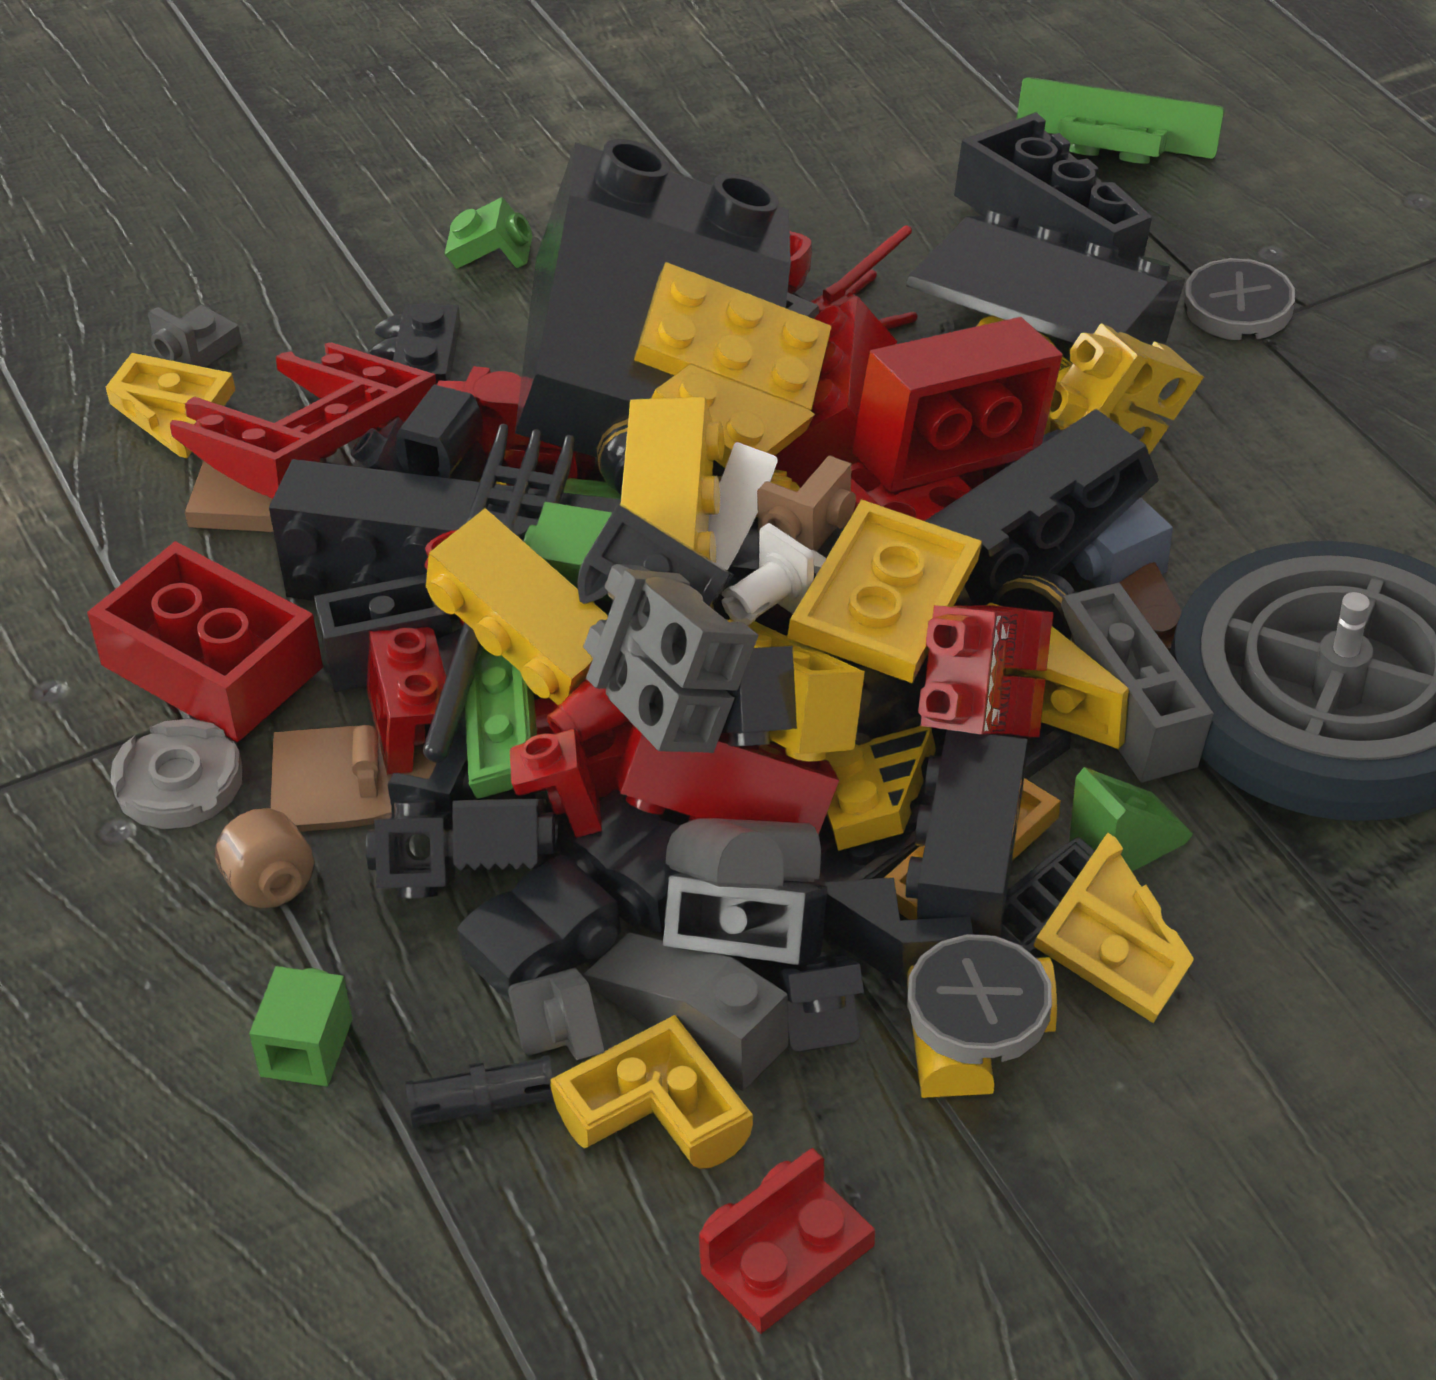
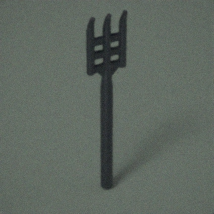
[423,424,574,763]

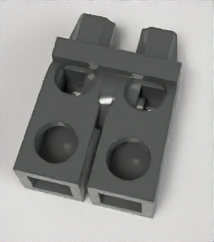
[583,564,759,753]

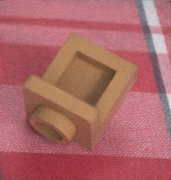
[757,456,856,552]

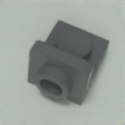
[148,305,242,367]
[508,968,605,1060]

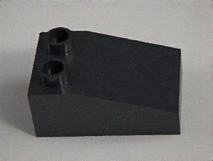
[515,139,791,476]

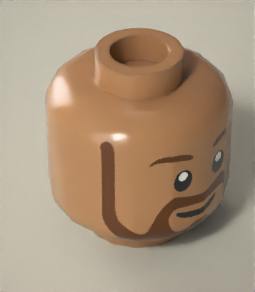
[214,808,315,909]

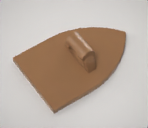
[270,725,436,832]

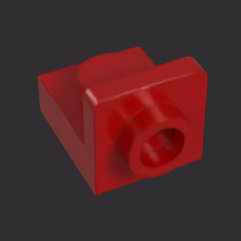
[510,729,602,838]

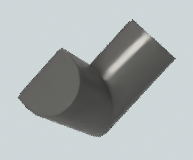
[665,818,821,889]

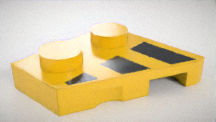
[825,726,936,851]

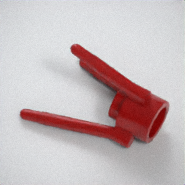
[810,225,918,330]

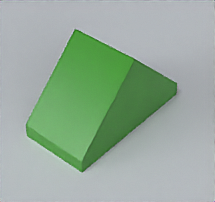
[1069,767,1193,872]

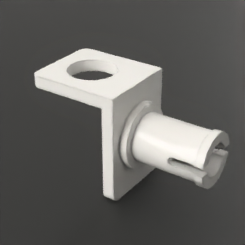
[721,523,826,626]

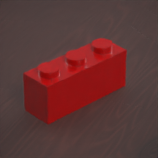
[615,725,840,834]

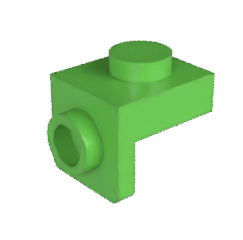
[444,197,532,269]

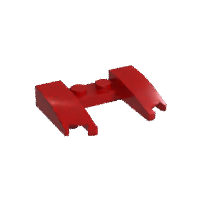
[170,342,436,499]

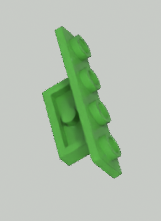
[1016,77,1225,163]

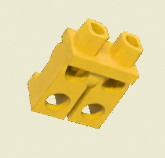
[1048,323,1204,454]

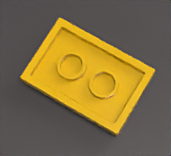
[634,262,831,411]
[787,499,982,683]

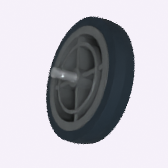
[1170,541,1436,821]

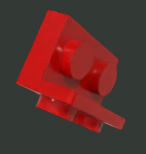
[367,627,446,775]
[699,1148,875,1334]

